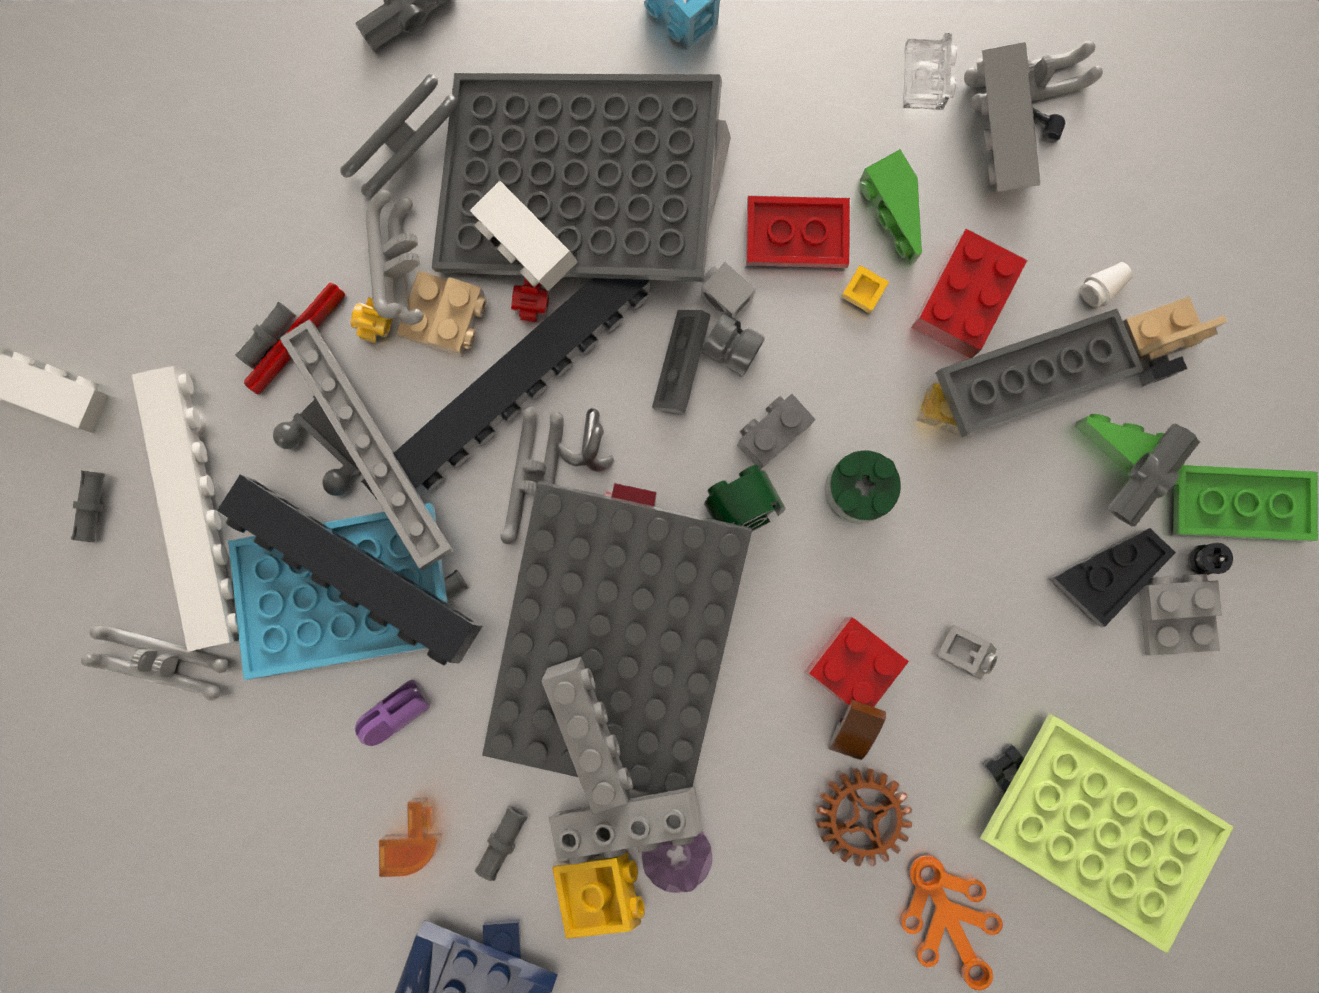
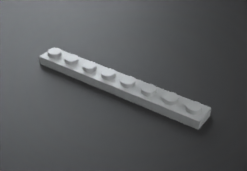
[280,320,453,570]

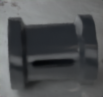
[1188,542,1233,575]

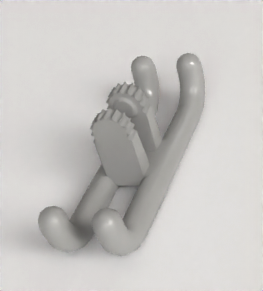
[964,40,1103,112]
[366,189,424,325]
[501,407,564,544]
[81,626,229,701]

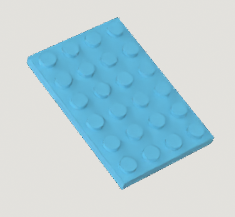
[228,503,447,680]

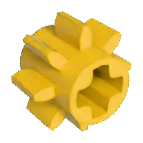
[350,297,393,343]

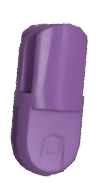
[355,679,430,746]

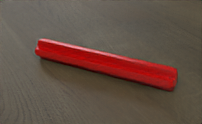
[244,282,345,394]

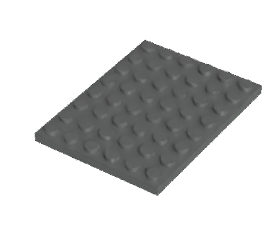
[432,73,722,282]
[482,481,752,794]

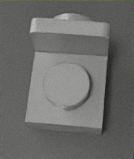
[937,625,998,680]

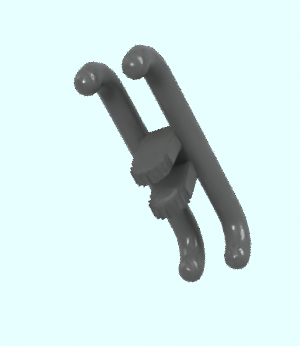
[340,74,458,197]

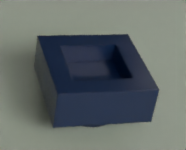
[483,919,522,959]

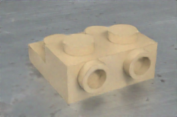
[396,270,487,357]

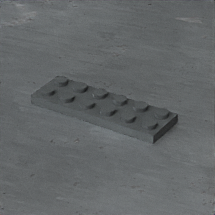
[935,308,1144,437]

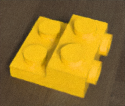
[552,851,645,939]

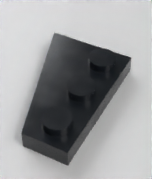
[1050,528,1176,627]

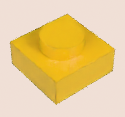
[841,265,889,314]

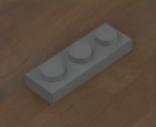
[652,310,711,413]

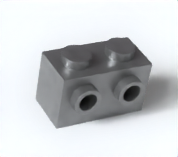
[737,394,815,470]

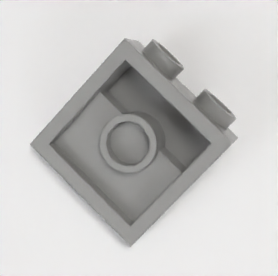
[1139,574,1222,655]

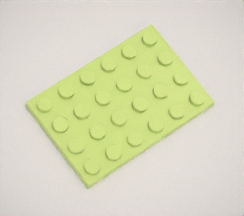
[980,715,1234,954]

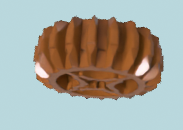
[816,768,912,866]

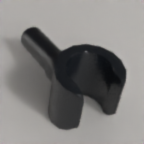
[1033,108,1066,141]

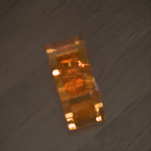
[379,797,442,877]

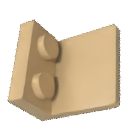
[1123,296,1227,360]

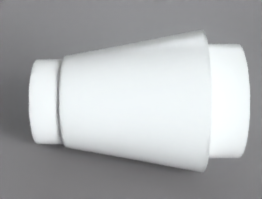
[1081,262,1133,308]

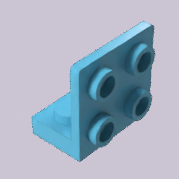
[644,0,720,49]

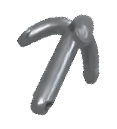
[556,408,614,472]

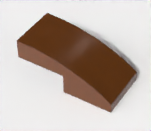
[828,700,886,760]

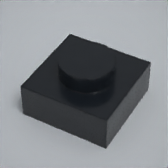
[1138,355,1187,387]

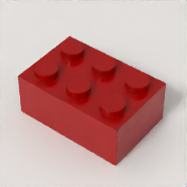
[911,229,1028,358]

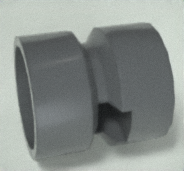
[702,313,766,375]

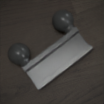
[273,396,360,496]

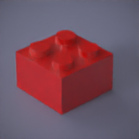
[804,617,909,707]

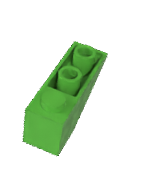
[860,149,922,265]
[1075,414,1184,486]

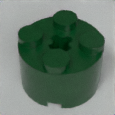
[825,450,901,524]
[704,465,786,532]

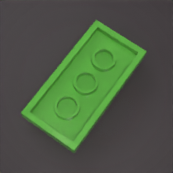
[1173,465,1318,542]

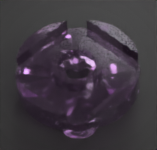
[641,830,713,893]

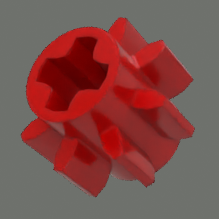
[511,278,550,322]

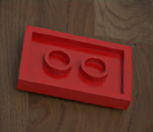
[746,196,850,268]

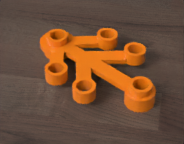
[899,855,1003,991]

